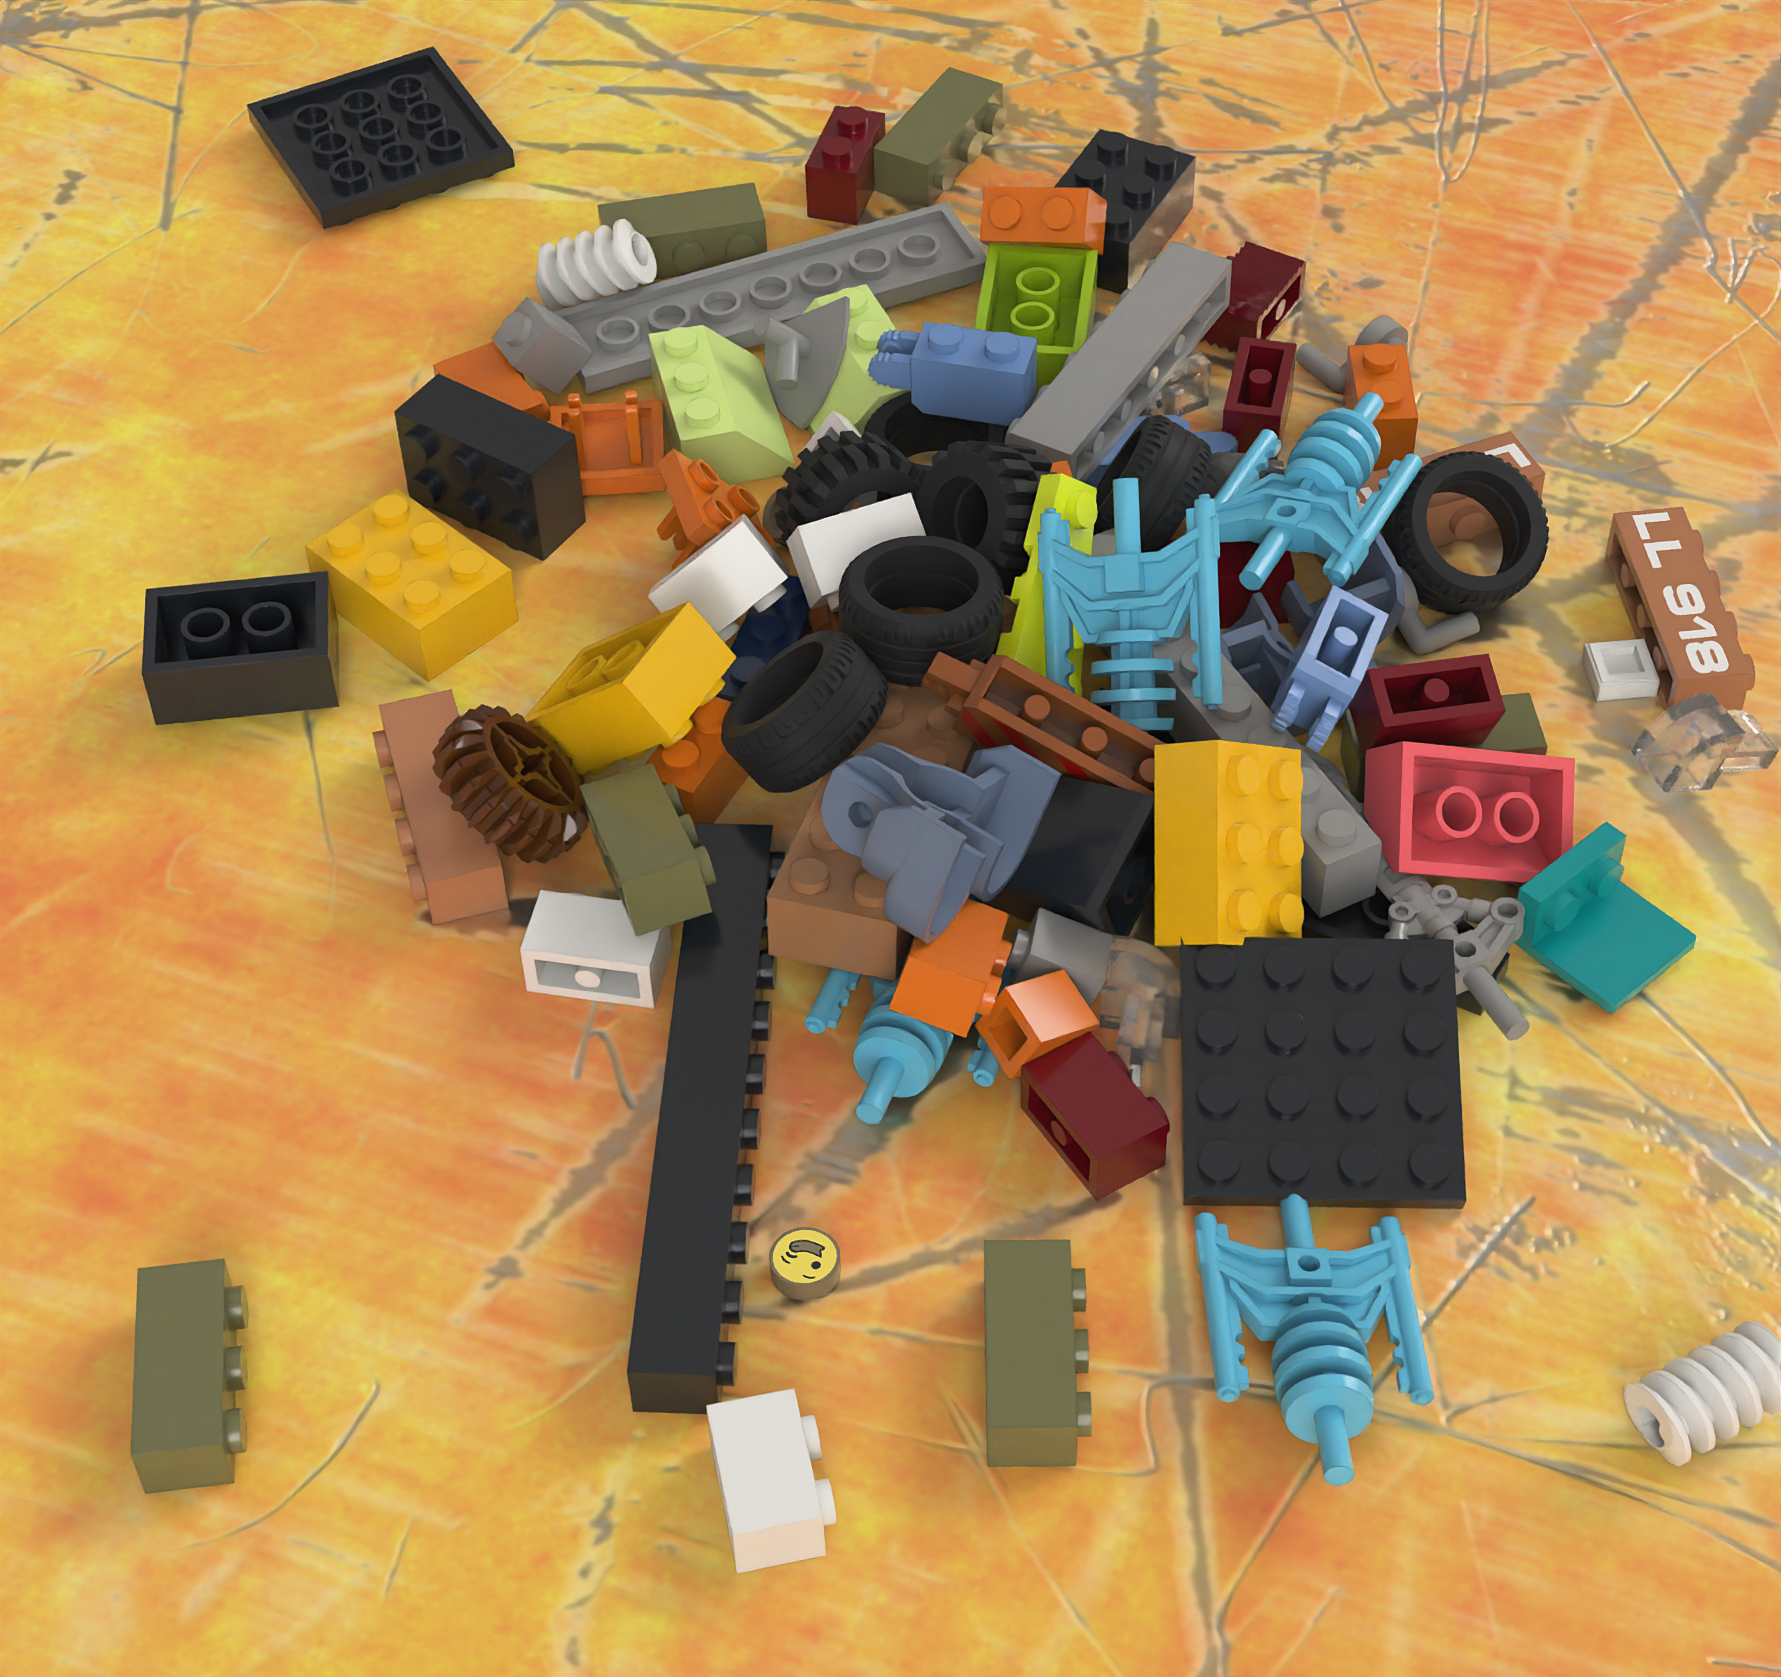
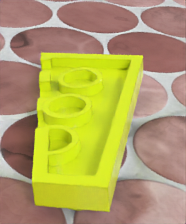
[996,473,1098,697]

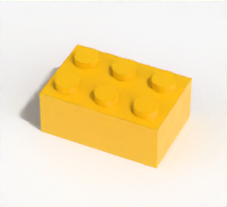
[305,487,519,682]
[524,601,737,776]
[1154,740,1304,947]

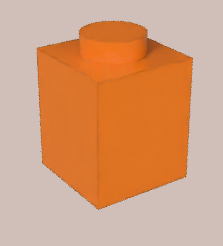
[975,969,1100,1080]

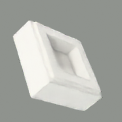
[1582,638,1660,701]

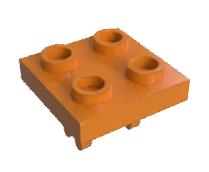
[550,390,666,497]
[657,448,776,571]

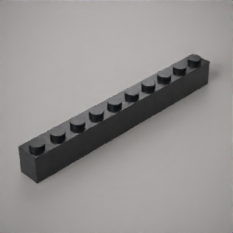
[627,823,786,1414]

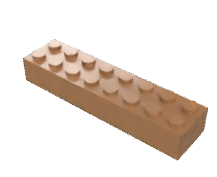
[767,596,1018,981]

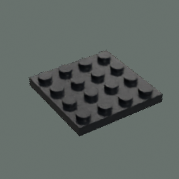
[247,46,515,229]
[1179,937,1466,1209]

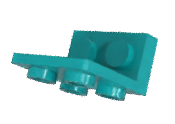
[1513,821,1696,1013]

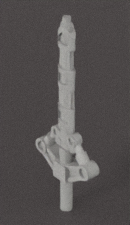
[1300,745,1530,1041]

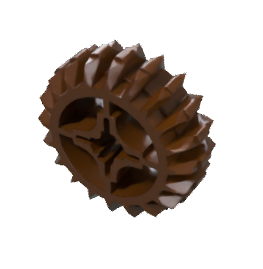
[432,704,589,864]

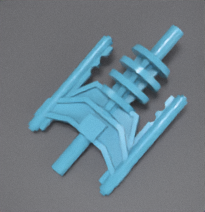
[1186,392,1422,590]
[1038,478,1223,734]
[804,894,1011,1124]
[1194,1194,1434,1486]

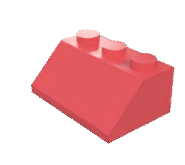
[1364,741,1575,884]

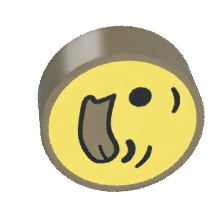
[769,1227,841,1300]

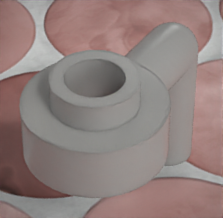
[1295,315,1408,393]
[1397,566,1480,655]

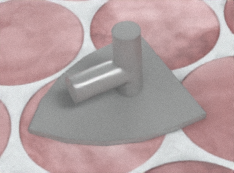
[754,296,850,430]

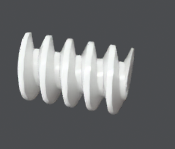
[536,219,657,312]
[1623,1320,1781,1467]

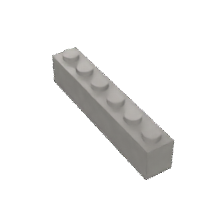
[1005,241,1232,483]

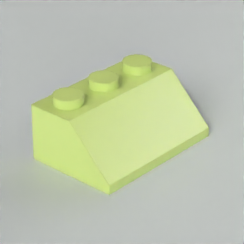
[802,284,910,437]
[648,325,796,485]

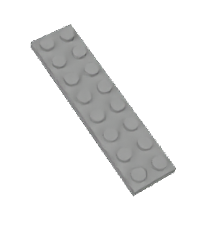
[553,201,987,394]

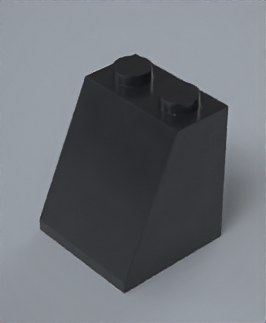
[983,775,1155,960]

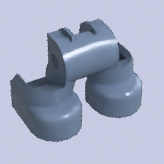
[1220,532,1405,737]
[821,742,1061,944]

